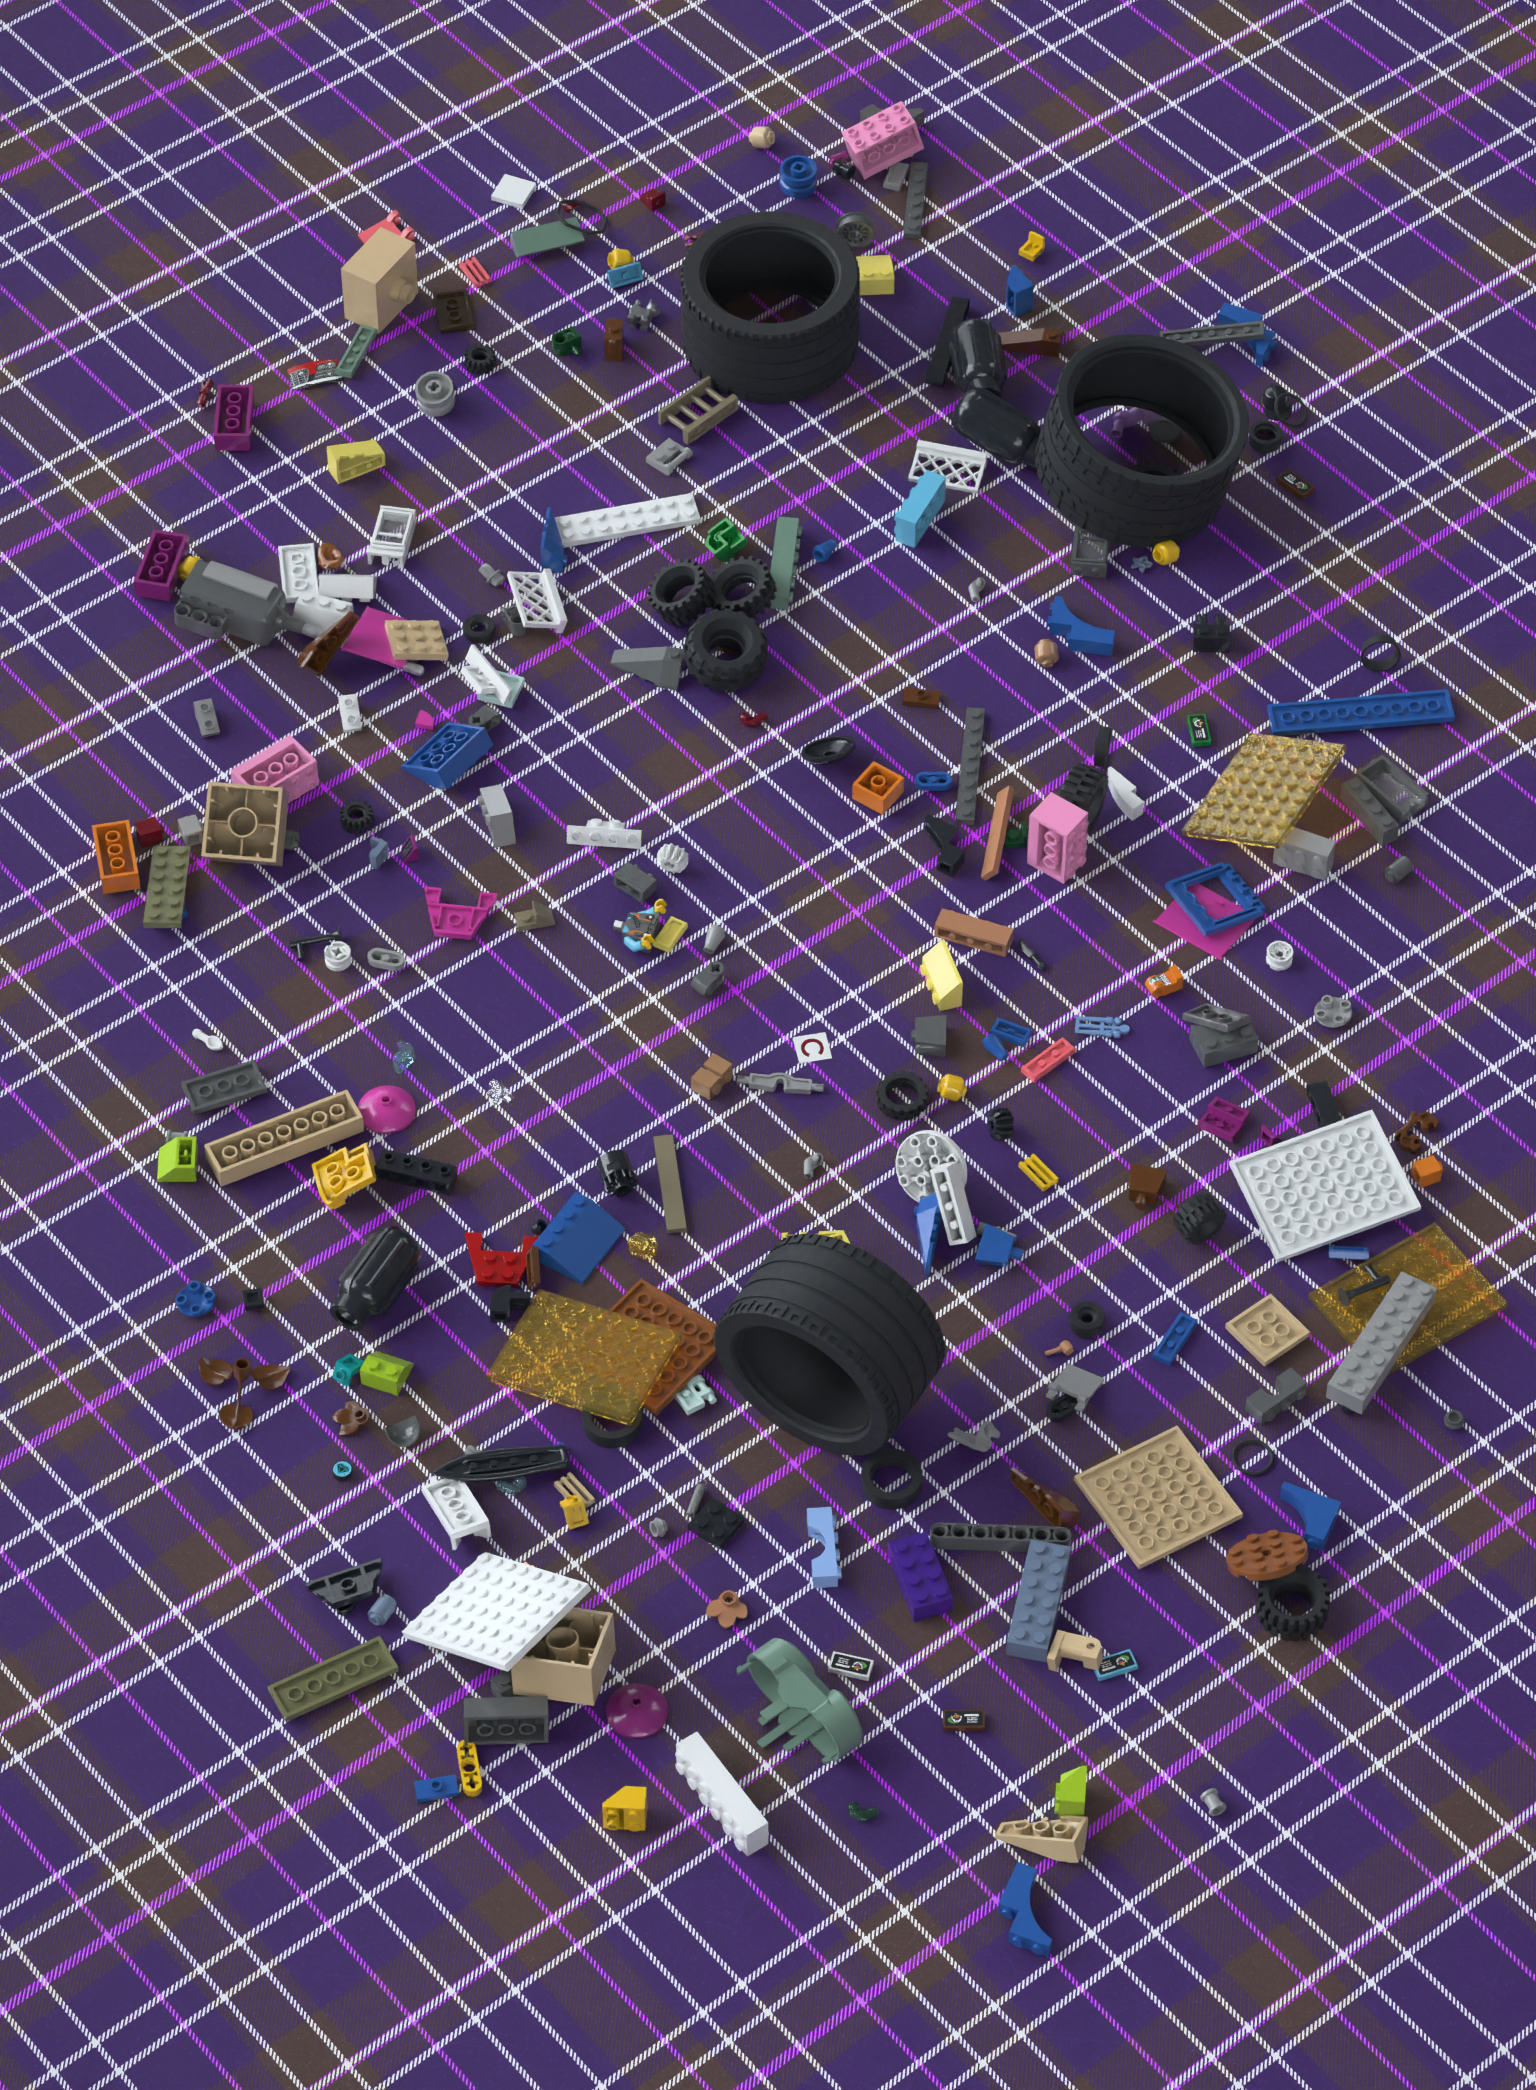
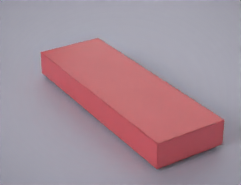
[1021,1037,1076,1083]

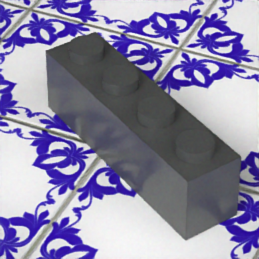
[1340,776,1399,847]

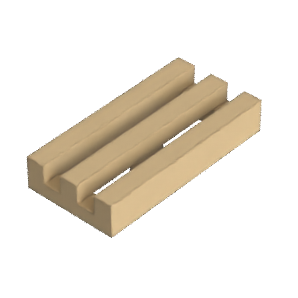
[554,1472,595,1509]

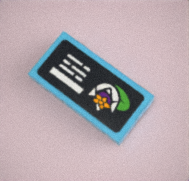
[1094,1649,1138,1681]

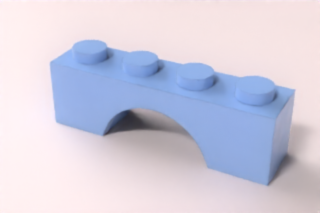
[807,1507,842,1588]

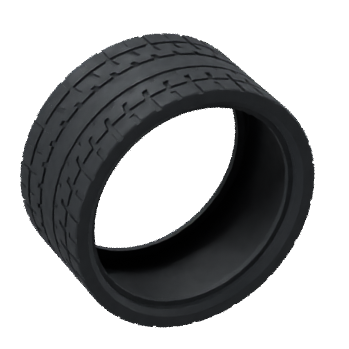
[1035,334,1249,547]

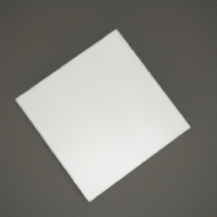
[491,174,536,209]

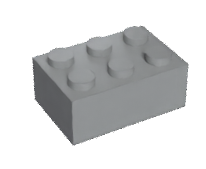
[1273,823,1336,881]

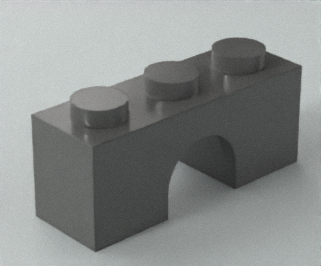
[1245,1367,1307,1425]

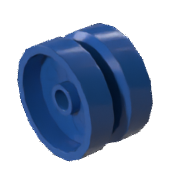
[780,155,817,199]

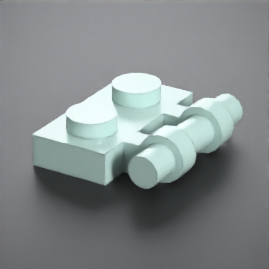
[675,1374,717,1415]

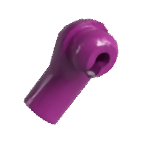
[828,151,848,169]

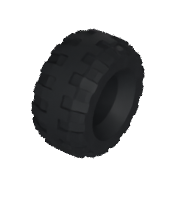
[684,609,768,693]

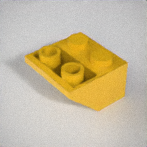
[602,1786,647,1832]

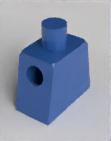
[975,1224,1024,1267]

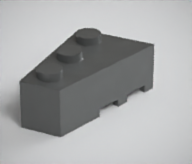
[1189,1024,1259,1068]

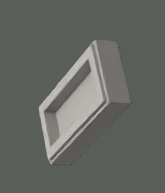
[883,162,909,191]

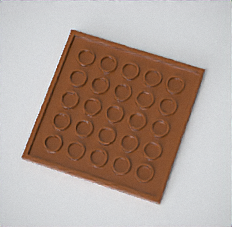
[565,1278,717,1415]

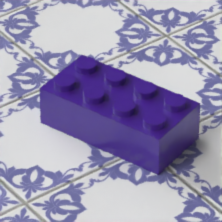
[887,1532,953,1622]

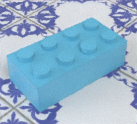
[894,470,946,548]

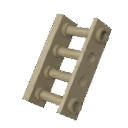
[658,376,738,445]

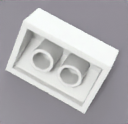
[319,574,377,602]
[293,590,354,631]

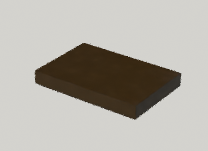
[433,289,475,334]

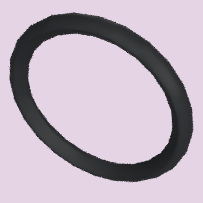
[1274,393,1307,427]
[1231,1439,1274,1476]

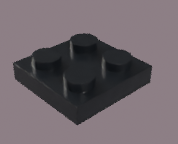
[688,1498,745,1550]

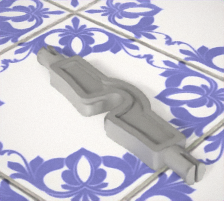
[737,1073,824,1095]

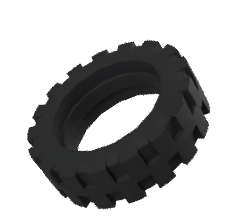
[877,1071,928,1121]

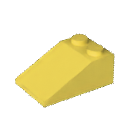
[856,255,894,296]

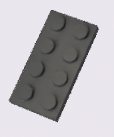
[181,1060,267,1115]

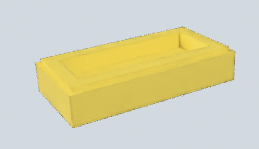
[653,916,688,953]

